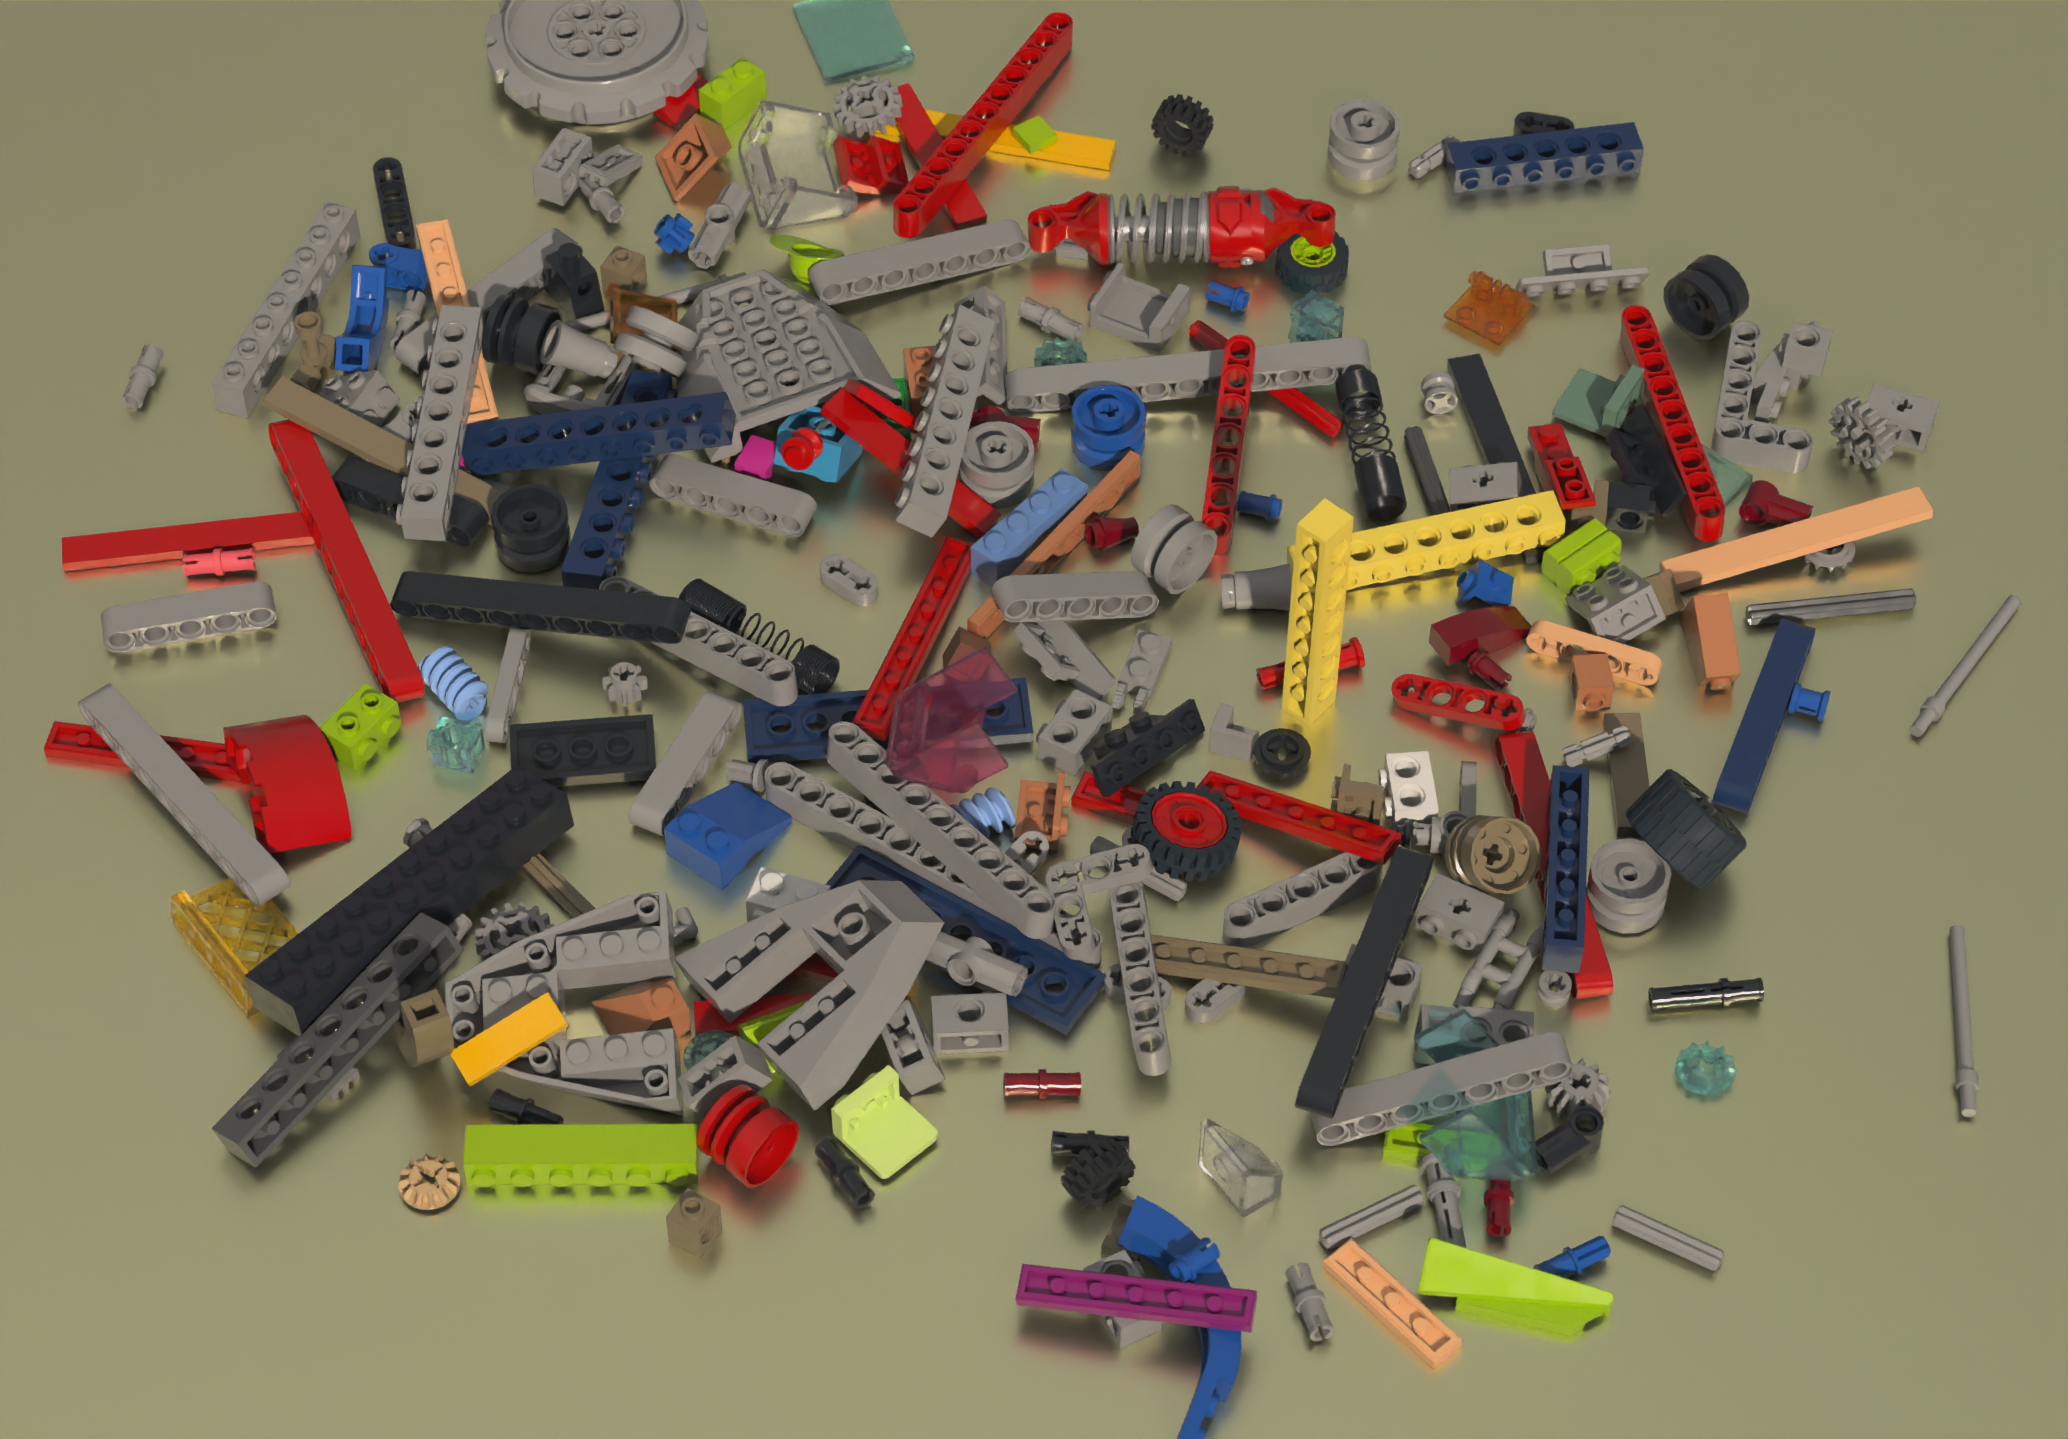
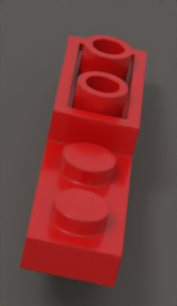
[1527,423,1596,510]

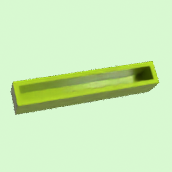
[463,1124,699,1187]

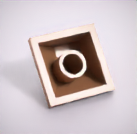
[655,113,732,201]
[592,978,691,1039]

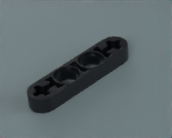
[373,157,417,249]

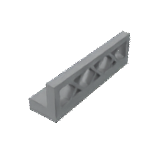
[954,285,1007,406]

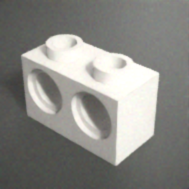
[1378,751,1439,832]

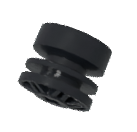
[482,295,563,375]

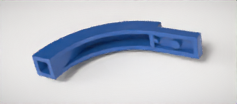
[1117,1195,1241,1439]

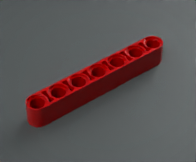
[1201,335,1256,555]

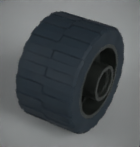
[1626,769,1747,888]

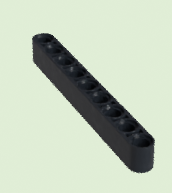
[390,571,691,644]
[1295,845,1434,1119]

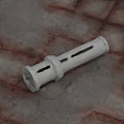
[1421,1151,1467,1248]

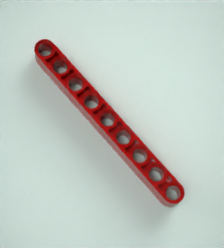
[1620,305,1725,542]
[1495,730,1613,1000]

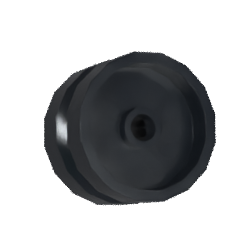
[1663,254,1749,341]
[491,483,571,572]

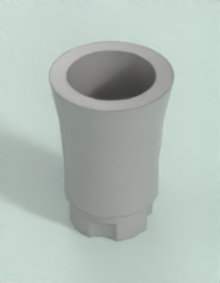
[541,320,618,379]
[1221,563,1291,611]

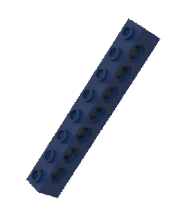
[561,369,677,590]
[462,392,736,476]

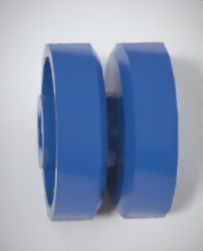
[1071,385,1146,472]

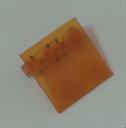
[1443,271,1535,345]

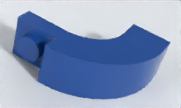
[335,264,389,372]

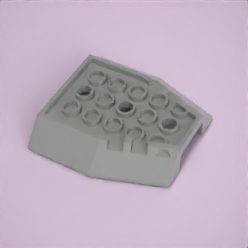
[676,269,901,463]

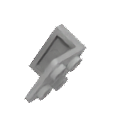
[319,370,400,427]

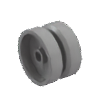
[1328,99,1400,180]
[613,305,699,379]
[960,421,1034,509]
[1131,504,1218,594]
[1586,838,1672,934]

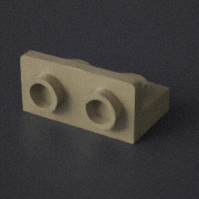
[1330,764,1385,826]

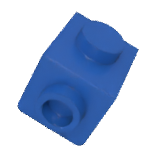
[1457,560,1514,606]

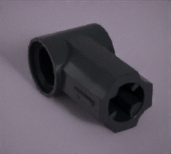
[1529,1106,1604,1174]

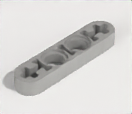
[485,628,531,743]

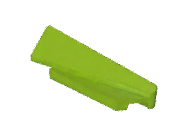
[1418,1238,1614,1336]

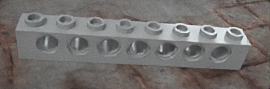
[212,202,361,419]
[396,305,484,541]
[894,305,995,538]

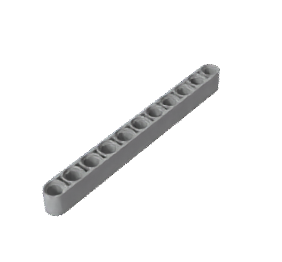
[1005,337,1372,414]
[765,762,1102,969]

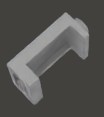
[1087,262,1191,353]

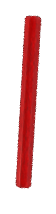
[1189,320,1343,437]

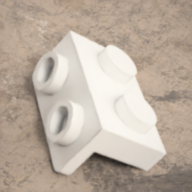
[746,867,831,922]

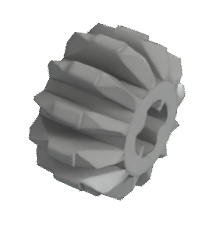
[1545,1057,1611,1118]

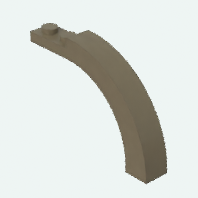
[389,989,454,1068]

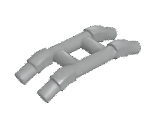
[1453,908,1543,1010]

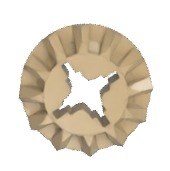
[398,1153,461,1210]

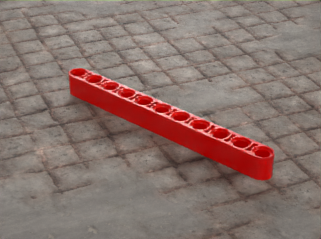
[893,12,1073,238]
[268,419,425,703]

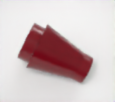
[1085,517,1139,551]

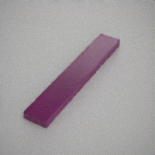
[1015,1264,1257,1333]

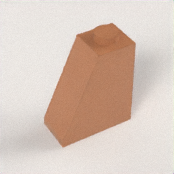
[1679,593,1741,690]

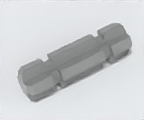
[1408,135,1460,178]
[1562,725,1633,767]

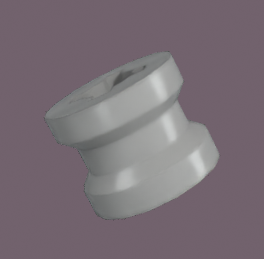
[1421,372,1458,414]

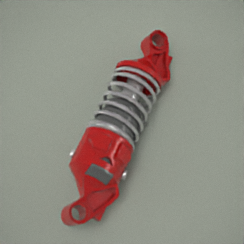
[1027,186,1336,268]

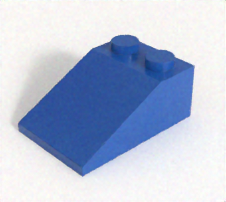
[664,782,792,890]

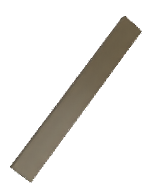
[263,376,504,526]

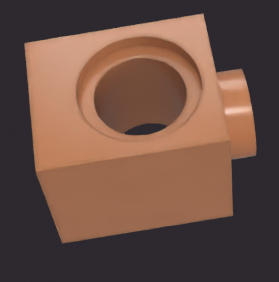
[1569,653,1614,711]

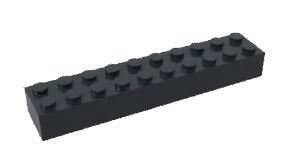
[244,765,574,1037]

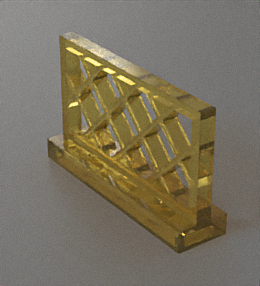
[171,879,299,1018]

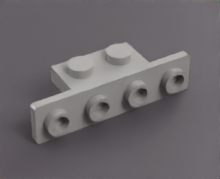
[1515,244,1649,297]
[1013,621,1116,701]

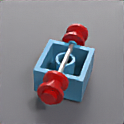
[774,394,863,483]

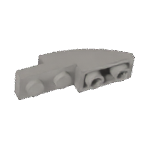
[1750,321,1820,423]

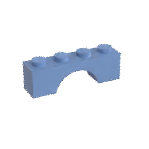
[971,468,1088,587]

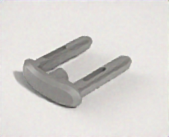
[524,328,640,414]

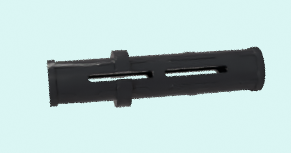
[1648,977,1764,1012]

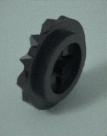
[1253,728,1311,779]

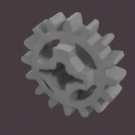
[833,75,903,138]
[475,902,554,962]

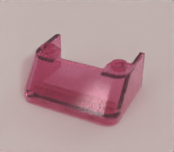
[885,647,1017,793]

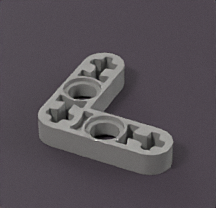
[1046,844,1153,960]

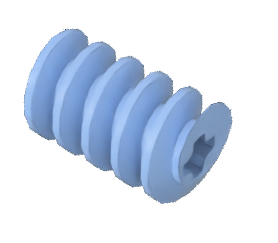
[418,646,488,721]
[949,787,1016,839]

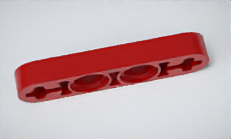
[1391,674,1526,731]

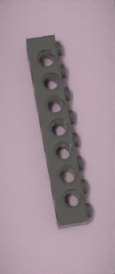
[211,912,464,1168]

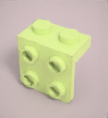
[831,1065,938,1179]

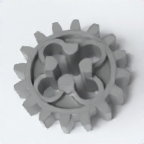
[1829,397,1896,469]

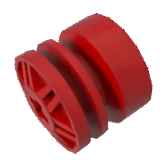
[696,1084,800,1188]

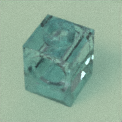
[426,716,485,773]

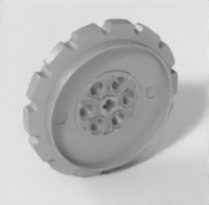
[486,0,709,125]

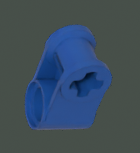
[369,243,428,293]

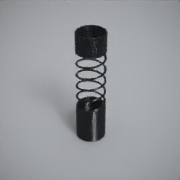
[1335,369,1407,522]
[679,578,840,694]

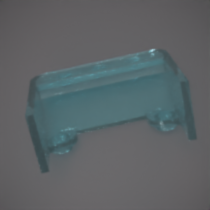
[1414,1009,1537,1181]

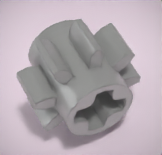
[602,661,648,706]

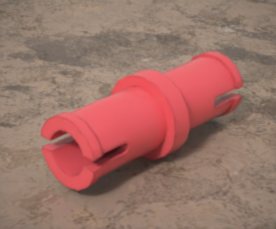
[182,548,256,576]

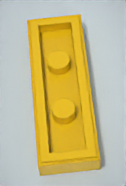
[450,992,569,1087]

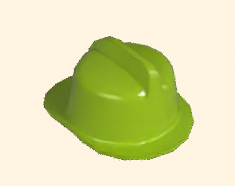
[770,235,844,284]

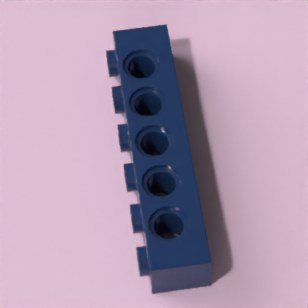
[1445,122,1644,193]
[1542,765,1590,973]

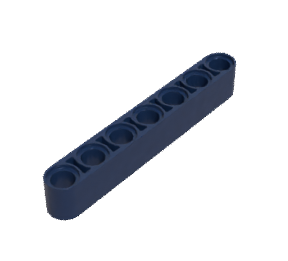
[1713,618,1816,814]

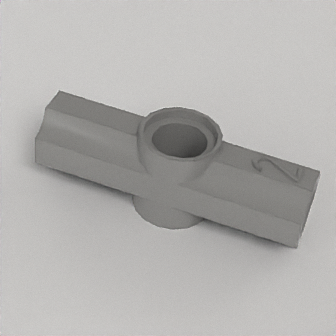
[688,182,751,269]
[926,931,1028,997]

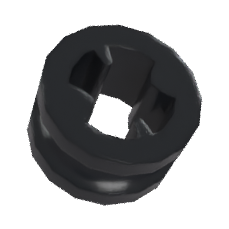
[1390,820,1410,849]

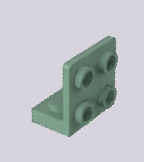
[1552,364,1645,437]

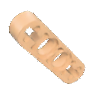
[1526,620,1663,685]

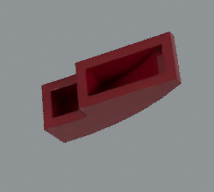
[1429,606,1531,666]

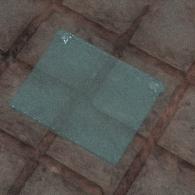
[793,0,915,82]

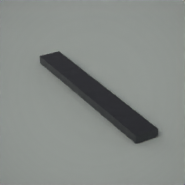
[1447,353,1550,565]

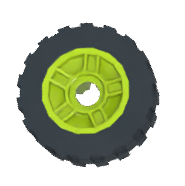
[1276,231,1349,295]

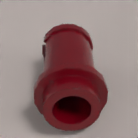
[1466,650,1512,692]

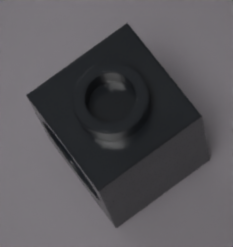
[1605,481,1656,534]

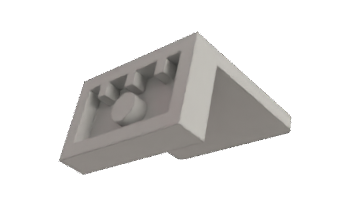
[1565,565,1666,644]

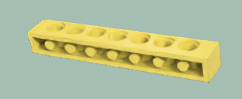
[1287,490,1566,590]
[1281,498,1354,726]

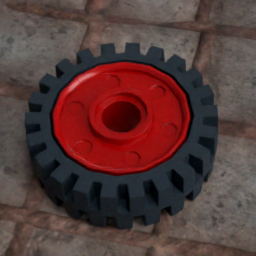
[1131,781,1242,881]

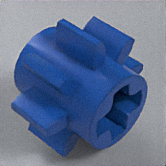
[654,213,694,255]

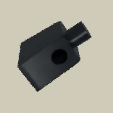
[543,243,605,320]

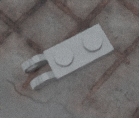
[1112,630,1172,714]

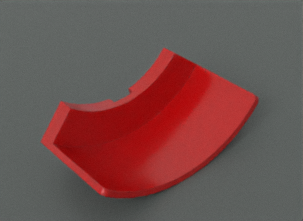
[223,715,352,853]

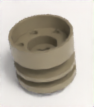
[1444,815,1541,894]

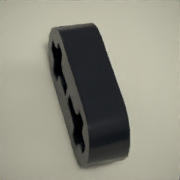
[1513,112,1575,136]

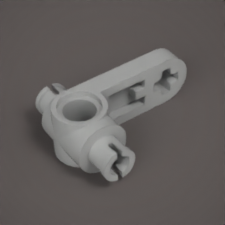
[1411,761,1476,859]

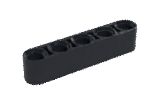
[332,456,490,548]

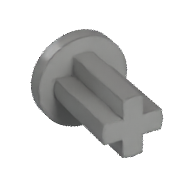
[725,759,770,792]

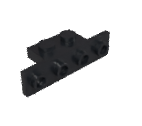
[1605,404,1687,517]
[1091,699,1205,797]

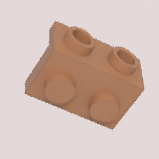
[1014,772,1071,850]

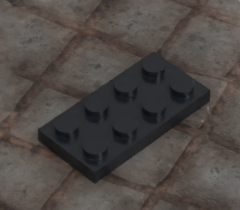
[510,714,656,787]

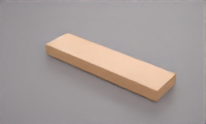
[1323,1238,1462,1370]

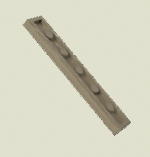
[1151,934,1348,999]

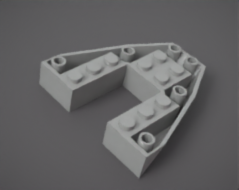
[674,880,945,1111]
[445,891,683,1116]

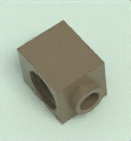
[600,245,647,304]
[666,1188,723,1258]

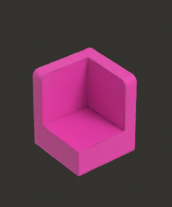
[735,435,776,483]

